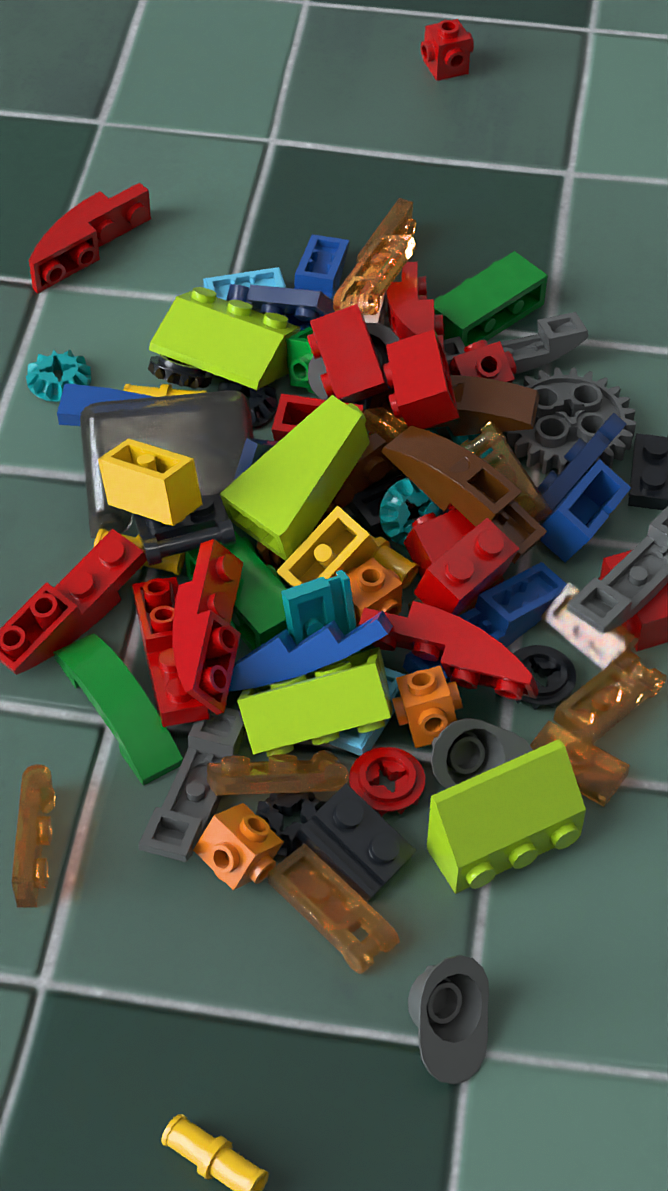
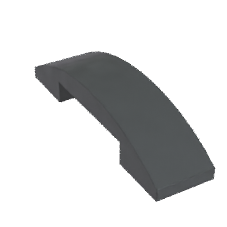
[444,312,588,375]
[566,507,668,634]
[139,707,245,862]

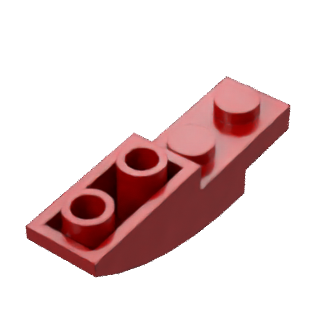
[29,182,151,294]
[386,261,444,350]
[0,528,147,675]
[173,539,244,715]
[132,577,209,727]
[359,601,539,700]

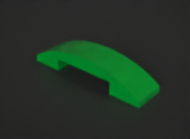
[53,633,183,786]

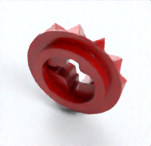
[349,747,426,817]

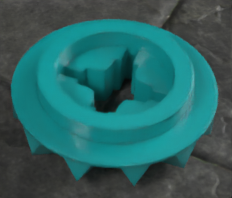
[26,349,92,402]
[379,478,442,546]

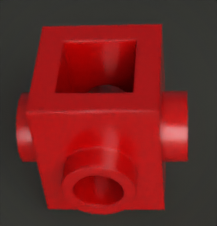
[421,19,474,81]
[449,340,517,383]

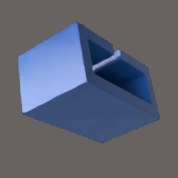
[540,459,631,562]

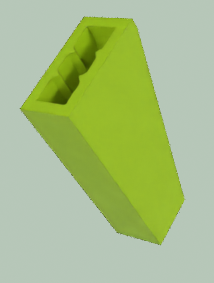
[220,395,370,561]

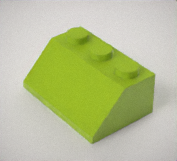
[149,287,301,390]
[237,647,393,757]
[426,739,586,894]

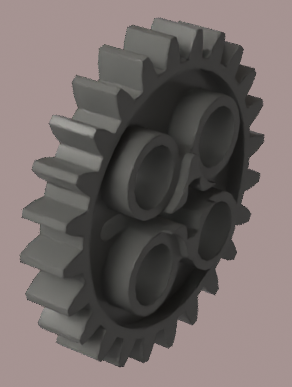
[500,367,636,475]

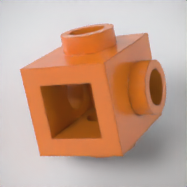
[345,557,403,627]
[392,665,463,749]
[193,803,284,890]

